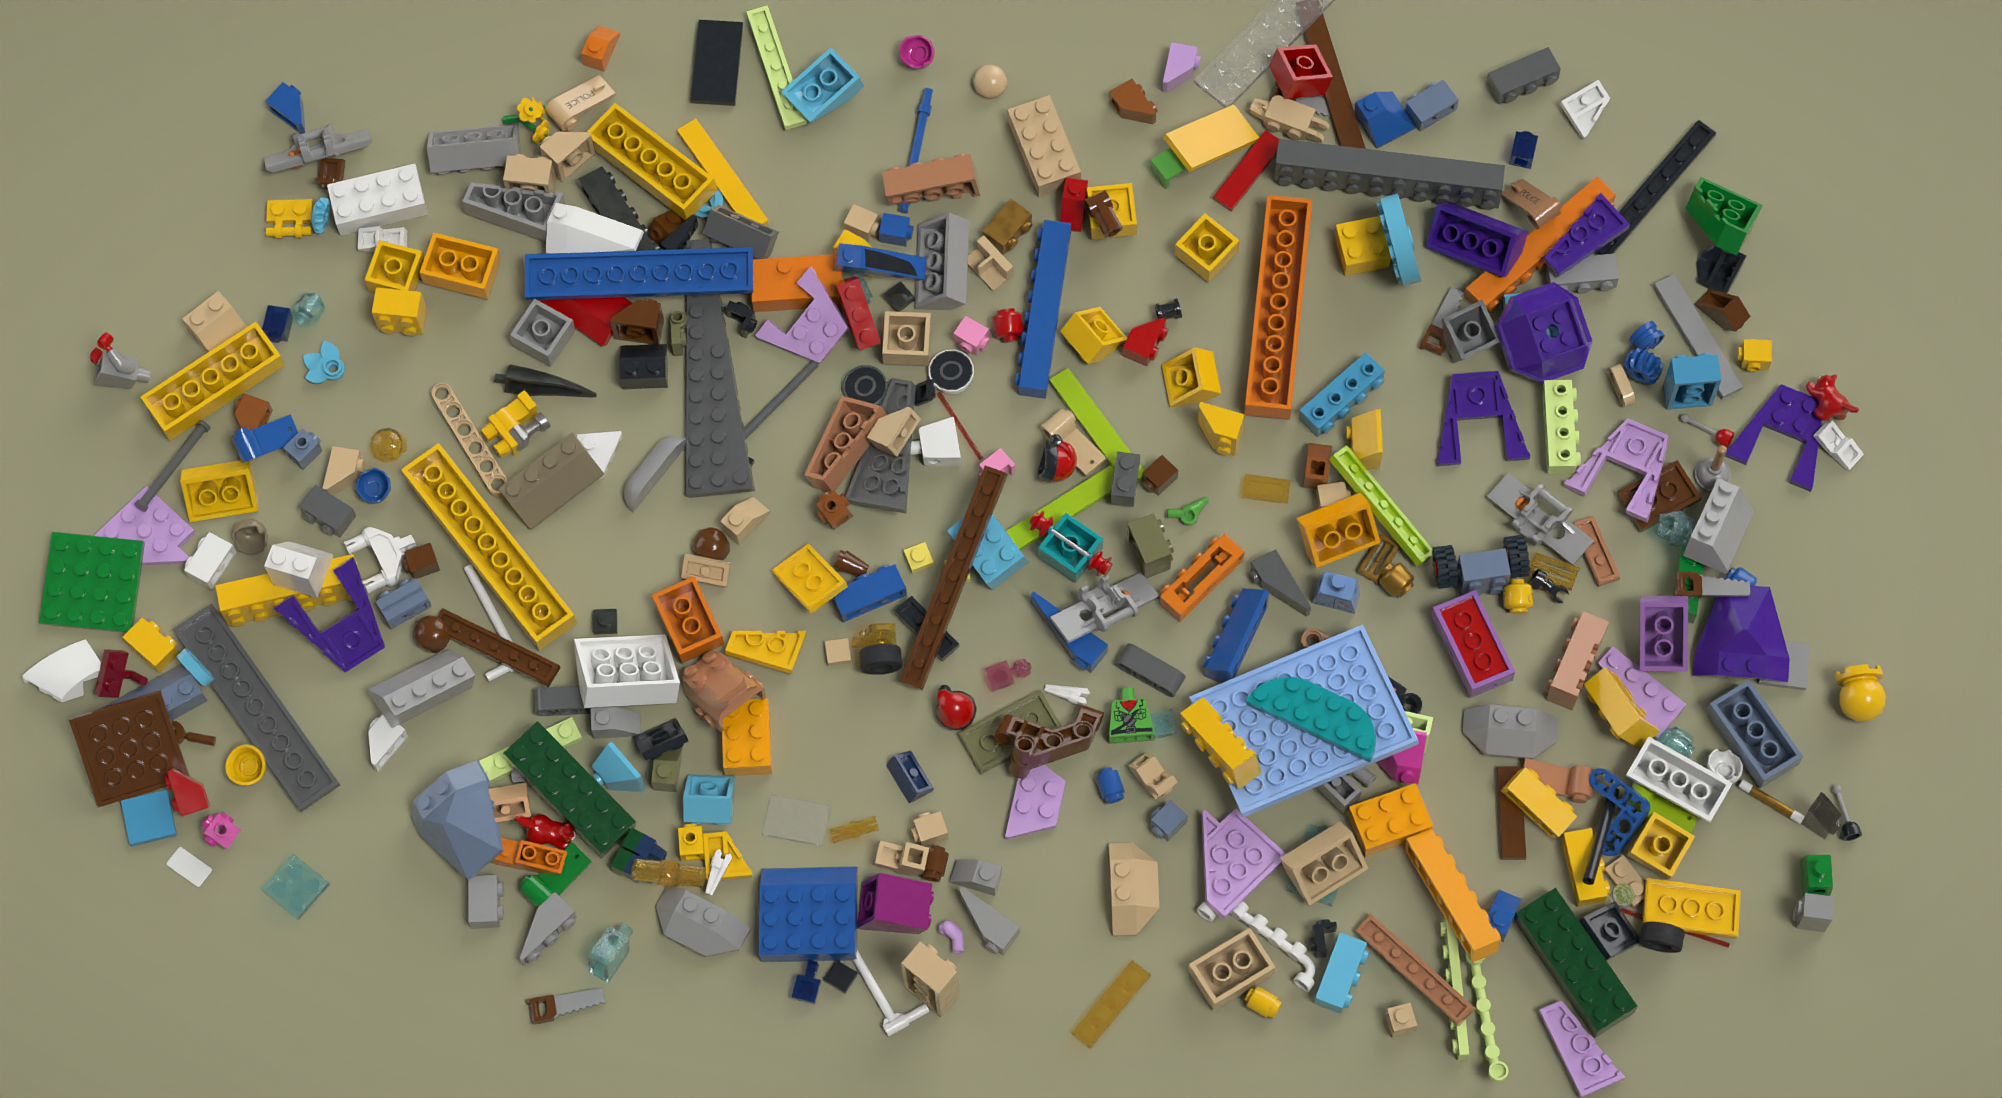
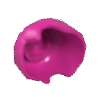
[899,35,935,69]

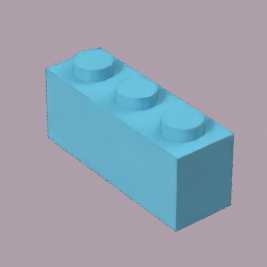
[1314,933,1369,1014]

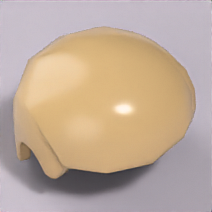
[973,64,1007,98]

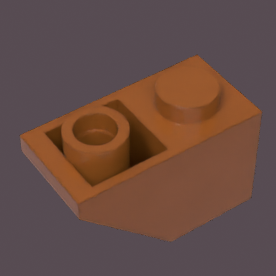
[1109,79,1158,124]
[1303,443,1332,489]

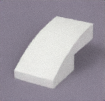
[358,226,408,252]
[1813,420,1864,470]

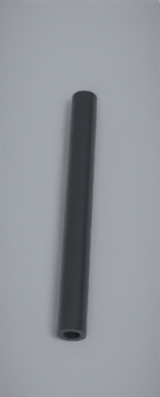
[1582,788,1619,885]

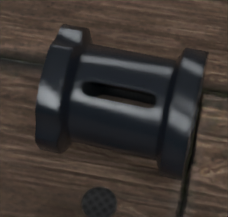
[1155,298,1182,320]

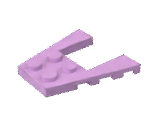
[1564,418,1669,523]

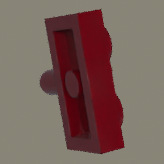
[94,649,148,698]

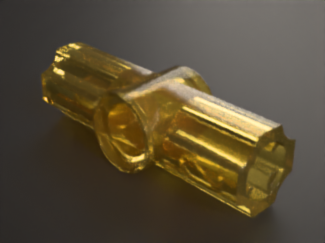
[631,859,706,888]

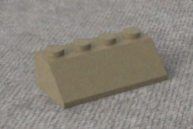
[499,432,605,530]

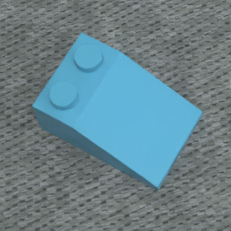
[781,47,864,123]

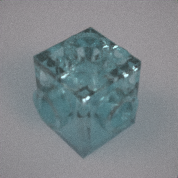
[1658,511,1695,546]

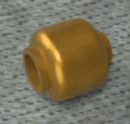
[1380,563,1414,597]

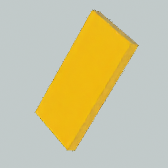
[1164,104,1260,172]
[1642,878,1741,939]

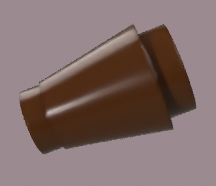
[833,550,869,576]

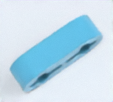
[176,648,215,687]

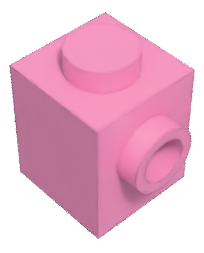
[953,316,990,356]

